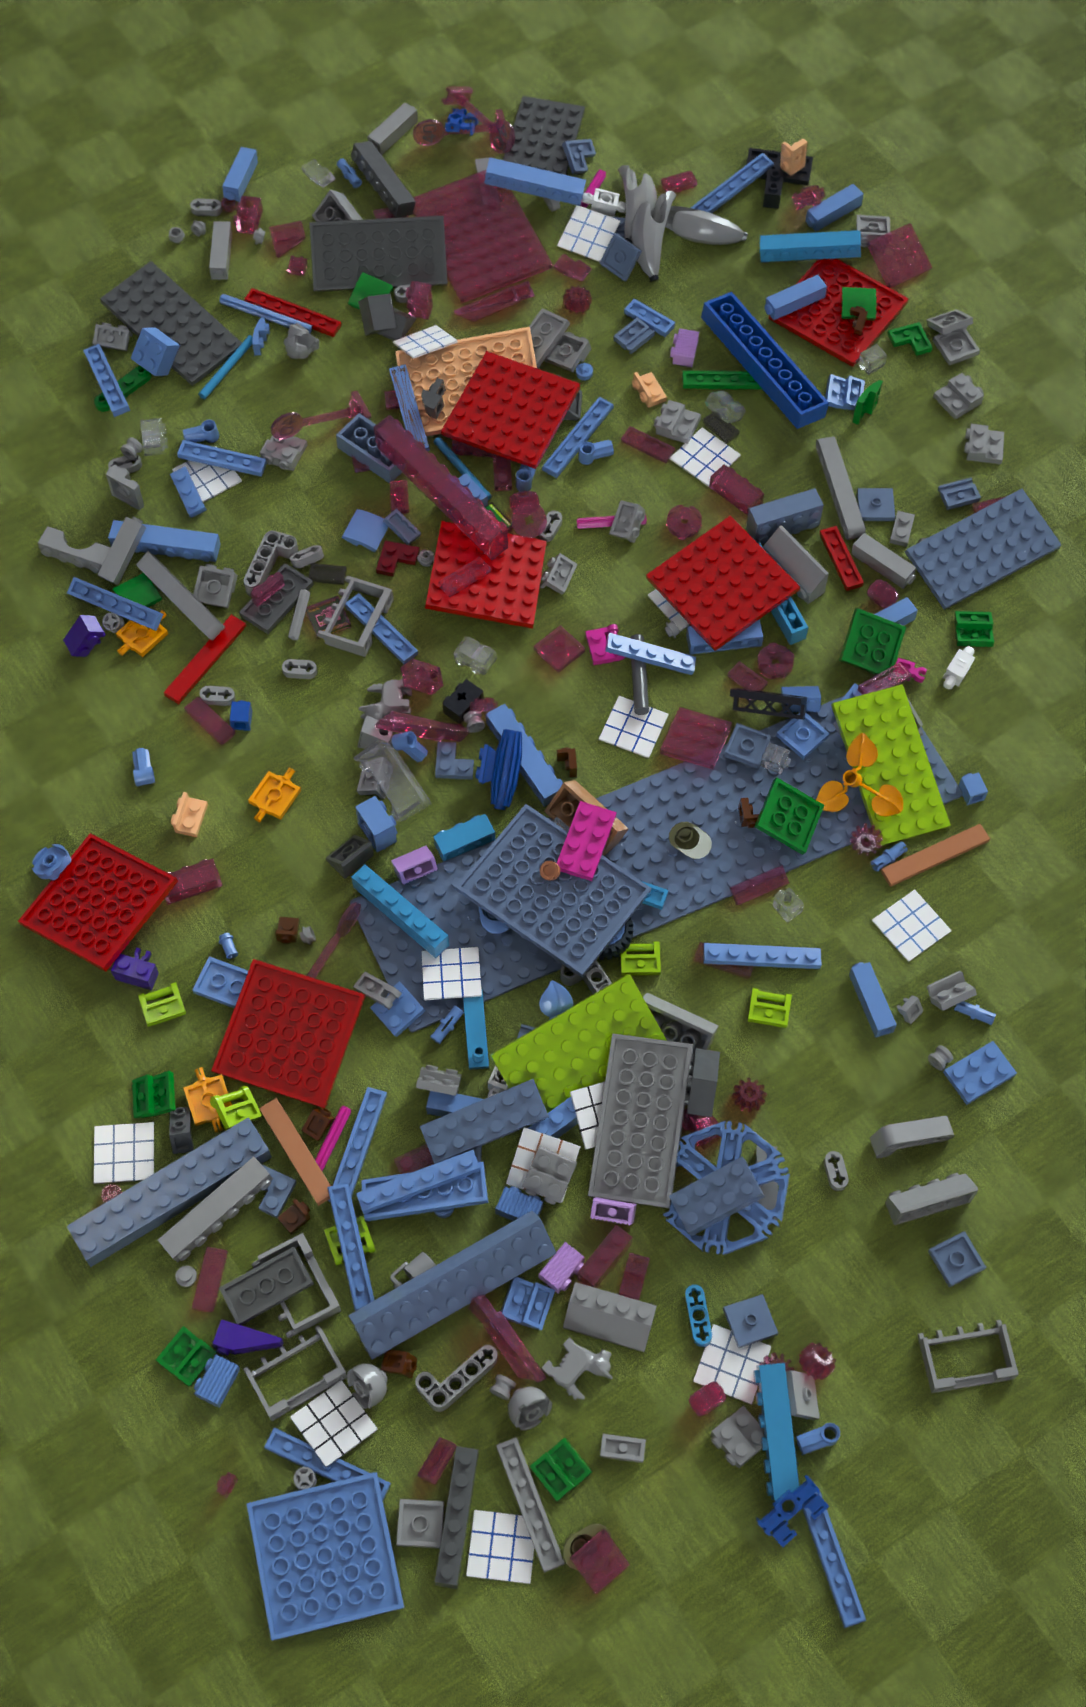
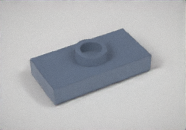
[383,508,421,545]

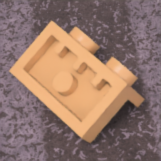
[780,139,808,176]
[632,372,667,408]
[171,792,208,837]

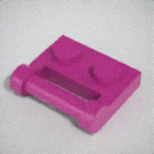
[585,624,625,665]

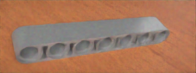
[816,436,866,540]
[136,551,225,641]

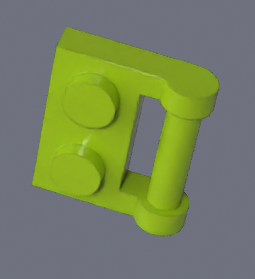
[620,941,661,976]
[138,982,186,1027]
[747,988,792,1028]
[210,1086,262,1130]
[324,1216,376,1266]

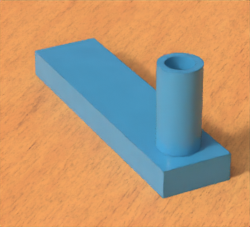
[463,989,489,1070]

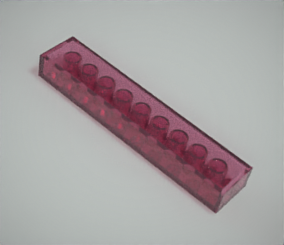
[373,415,508,560]

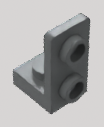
[169,1107,194,1154]

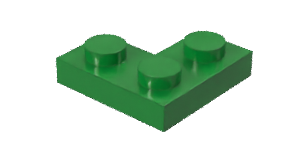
[887,322,933,356]

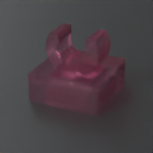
[288,255,308,276]

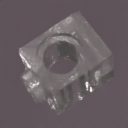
[761,742,791,774]
[773,887,804,923]

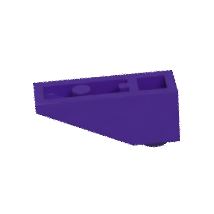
[212,1319,284,1356]

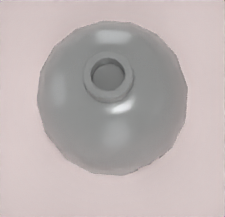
[347,1364,387,1409]
[508,1386,552,1430]

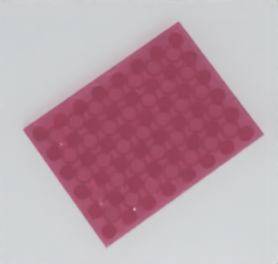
[413,169,553,303]

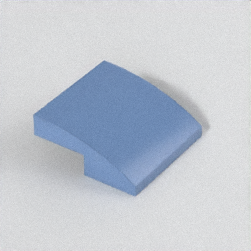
[825,374,865,410]
[342,509,388,553]
[499,1276,555,1330]

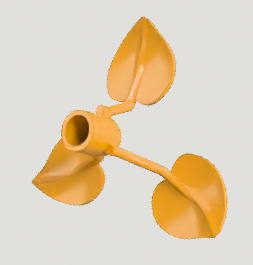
[816,733,904,817]

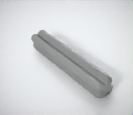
[288,589,310,640]

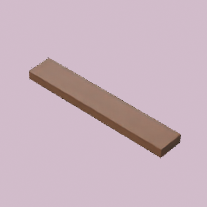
[881,824,990,887]
[259,1098,331,1206]

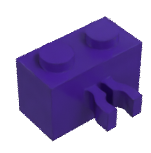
[63,615,106,657]
[111,947,159,991]

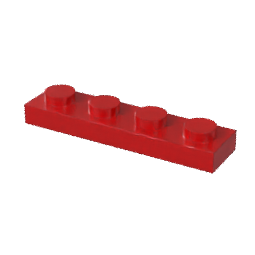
[819,526,864,591]

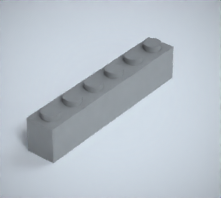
[158,1157,273,1263]

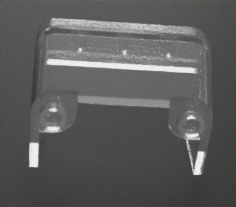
[353,740,431,822]

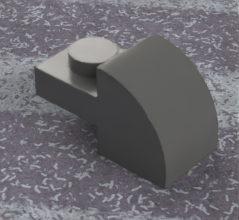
[422,378,446,419]

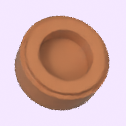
[540,861,560,881]

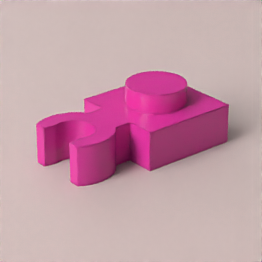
[892,658,927,683]

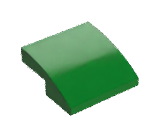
[348,272,393,310]
[841,287,876,320]
[852,380,883,425]
[112,573,162,607]
[955,611,994,647]
[132,1070,175,1119]
[155,1326,217,1387]
[529,1438,593,1502]

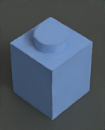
[958,773,988,805]

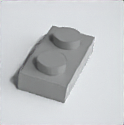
[890,511,915,547]
[600,1434,646,1463]

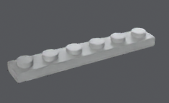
[496,1437,565,1573]

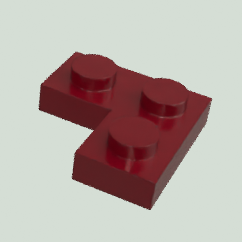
[376,540,420,577]

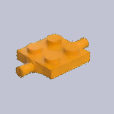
[116,610,168,657]
[248,768,301,822]
[183,1067,232,1133]

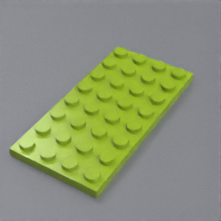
[831,684,951,847]
[490,974,667,1126]

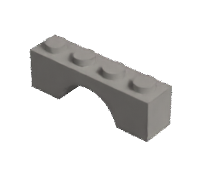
[38,526,110,573]

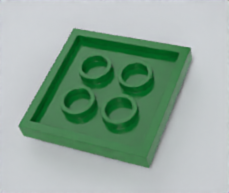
[839,608,906,679]
[754,778,824,855]

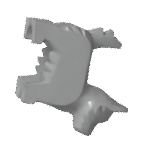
[359,678,412,721]
[541,1337,613,1400]

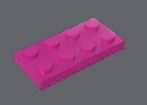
[557,801,617,881]

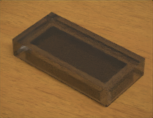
[703,410,739,444]
[309,563,347,585]

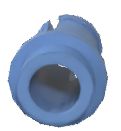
[218,933,239,959]

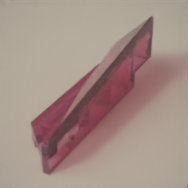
[453,281,535,322]
[375,711,469,742]
[469,1295,547,1383]

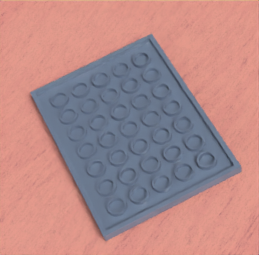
[456,804,652,977]

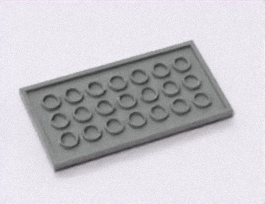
[588,1033,694,1208]

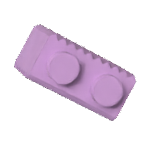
[670,328,699,368]
[391,846,438,885]
[590,1197,637,1226]
[539,1242,585,1293]

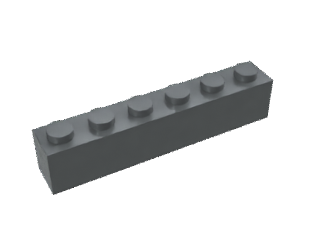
[351,141,416,218]
[435,1446,479,1589]

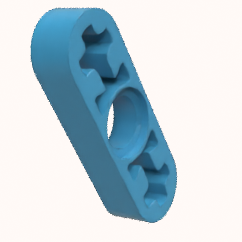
[685,1284,712,1347]

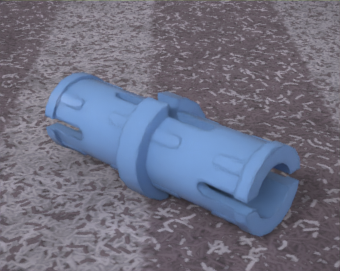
[337,159,362,188]
[870,841,908,872]
[954,1001,996,1025]
[430,1005,464,1044]

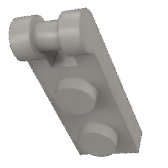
[353,972,402,1010]

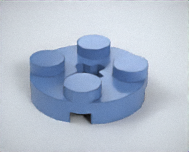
[32,844,72,881]

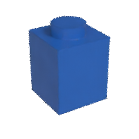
[230,700,252,731]

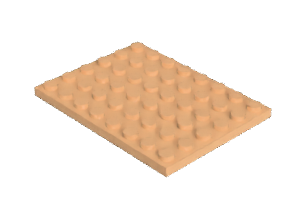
[396,327,537,436]

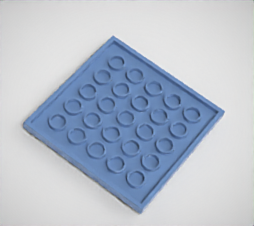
[247,1472,404,1641]

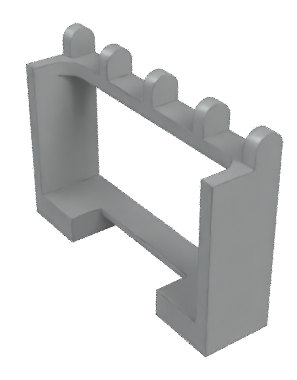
[317,576,394,657]
[252,1233,341,1338]
[918,1320,1019,1393]
[244,1325,347,1421]

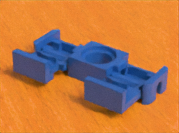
[445,108,479,135]
[756,1475,829,1548]

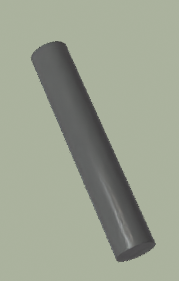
[630,634,649,715]

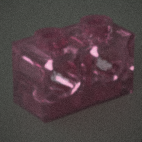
[233,196,263,234]
[406,281,433,320]
[401,659,444,695]

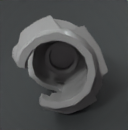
[284,323,320,359]

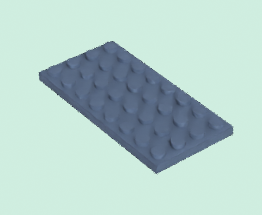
[905,489,1061,610]

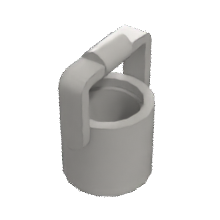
[390,1252,436,1288]

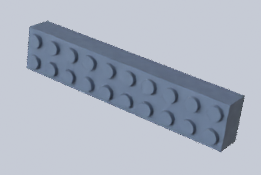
[67,1117,272,1267]
[348,1211,556,1359]

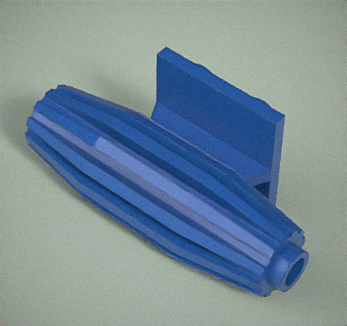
[475,729,522,810]

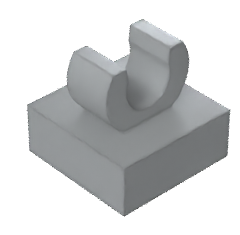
[896,995,923,1024]

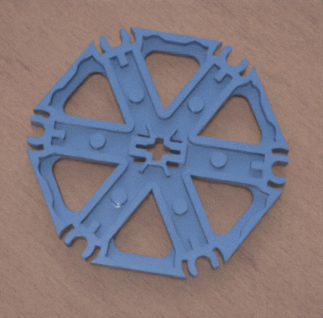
[663,1121,790,1255]

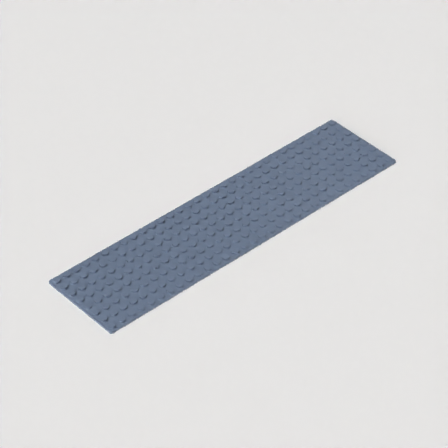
[350,678,962,1032]

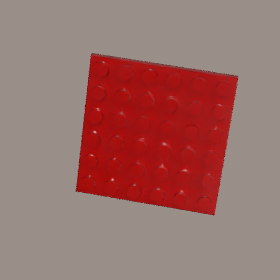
[768,258,909,367]
[441,351,580,469]
[646,515,800,651]
[425,521,547,629]
[18,833,178,972]
[211,959,366,1108]

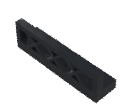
[730,688,807,720]

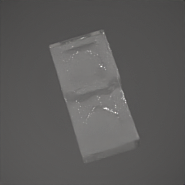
[302,158,336,188]

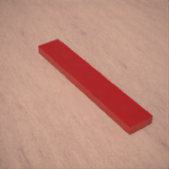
[244,288,342,337]
[163,614,246,704]

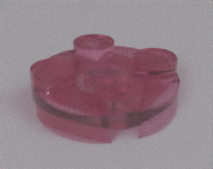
[792,185,825,209]
[511,502,547,538]
[666,505,702,540]
[757,643,794,679]

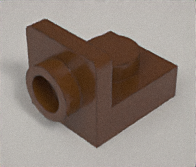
[850,306,868,336]
[557,747,577,777]
[738,798,759,828]
[275,917,300,944]
[301,1107,335,1141]
[277,1199,310,1235]
[381,1350,417,1378]

